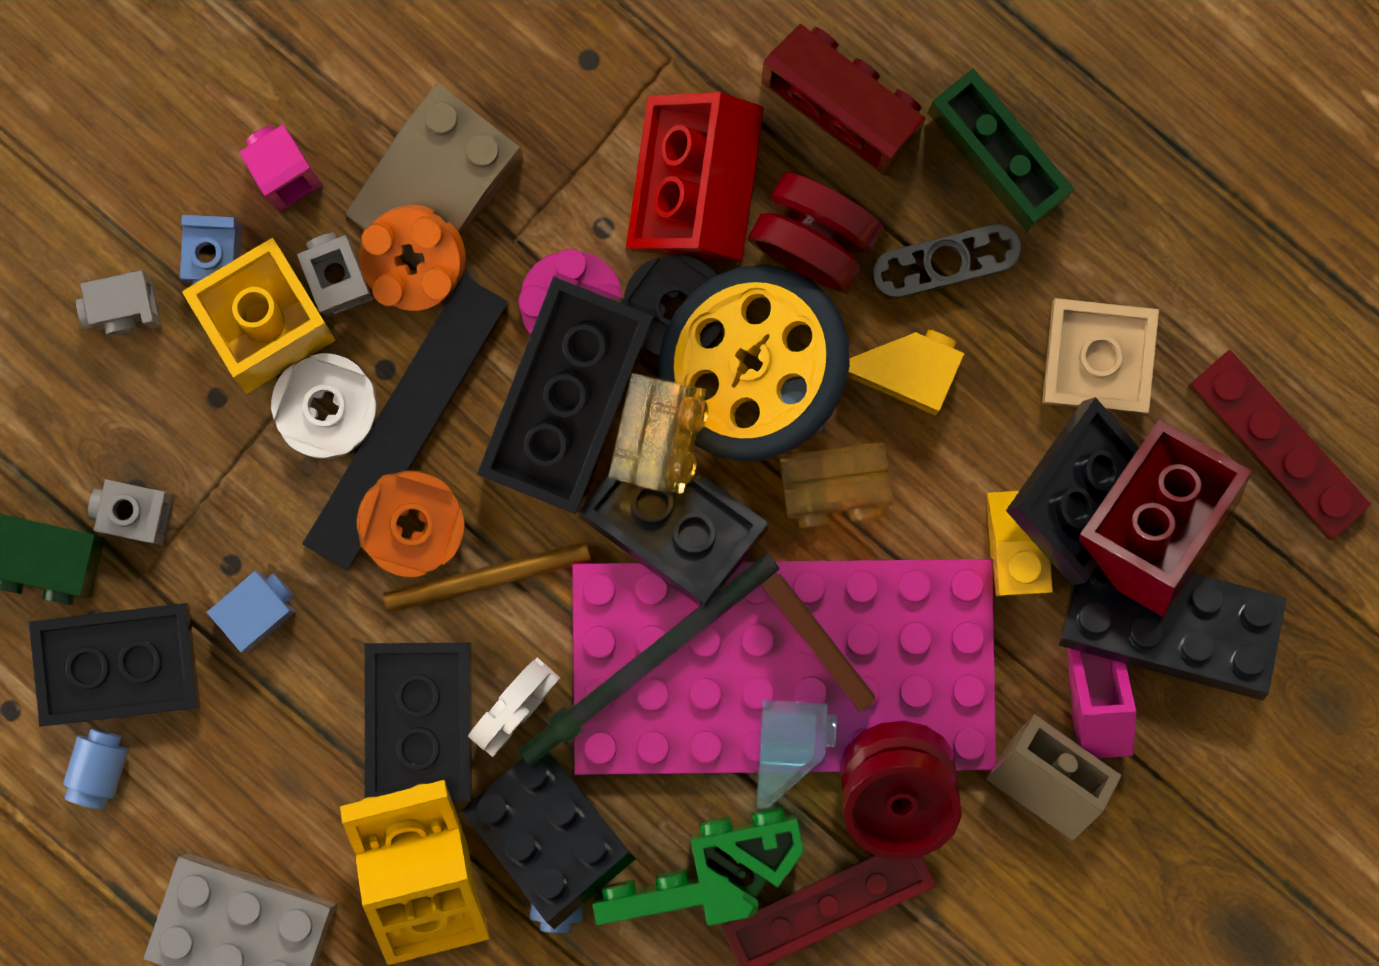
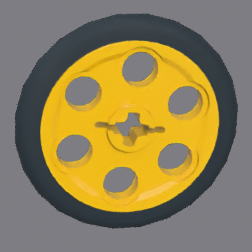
[658,265,850,462]

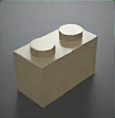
[986,714,1122,840]

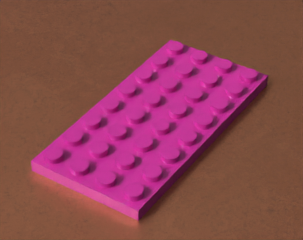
[573,559,996,775]

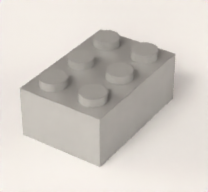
[143,853,338,966]

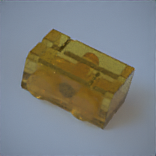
[609,373,708,493]
[778,442,893,529]

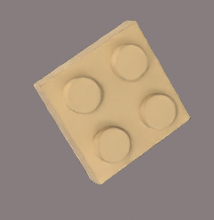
[1042,298,1159,415]

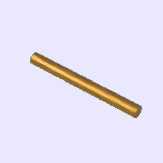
[383,541,592,613]

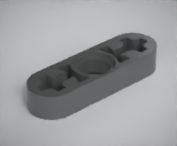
[871,224,1021,300]

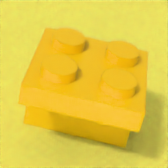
[340,780,490,965]

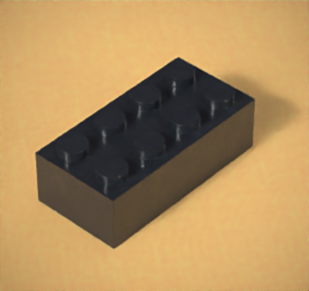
[477,273,658,514]

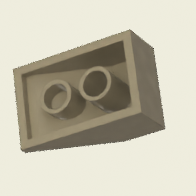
[345,83,524,271]

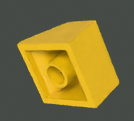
[182,237,336,394]

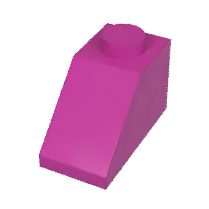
[239,124,323,213]
[1067,648,1136,758]

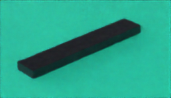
[302,275,509,571]

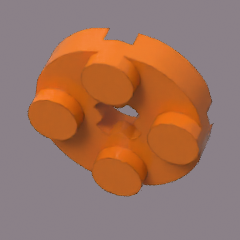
[359,204,466,311]
[357,470,464,577]

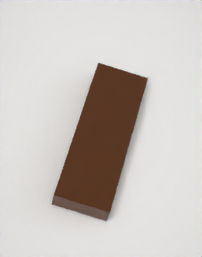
[761,573,876,712]

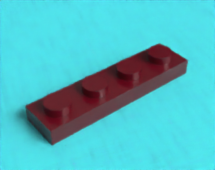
[1188,349,1371,540]
[721,855,936,966]

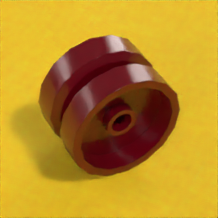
[748,172,884,294]
[840,721,962,860]

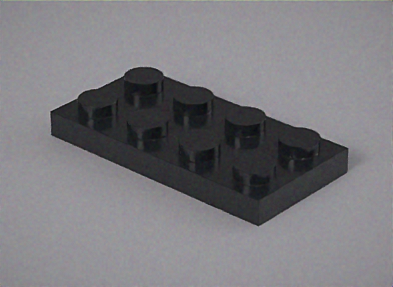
[1058,565,1286,701]

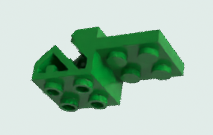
[592,807,803,926]

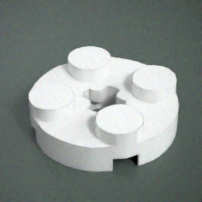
[271,353,378,459]
[468,657,561,757]

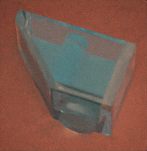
[756,700,837,809]

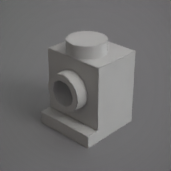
[297,232,374,319]
[76,270,162,336]
[87,479,174,546]

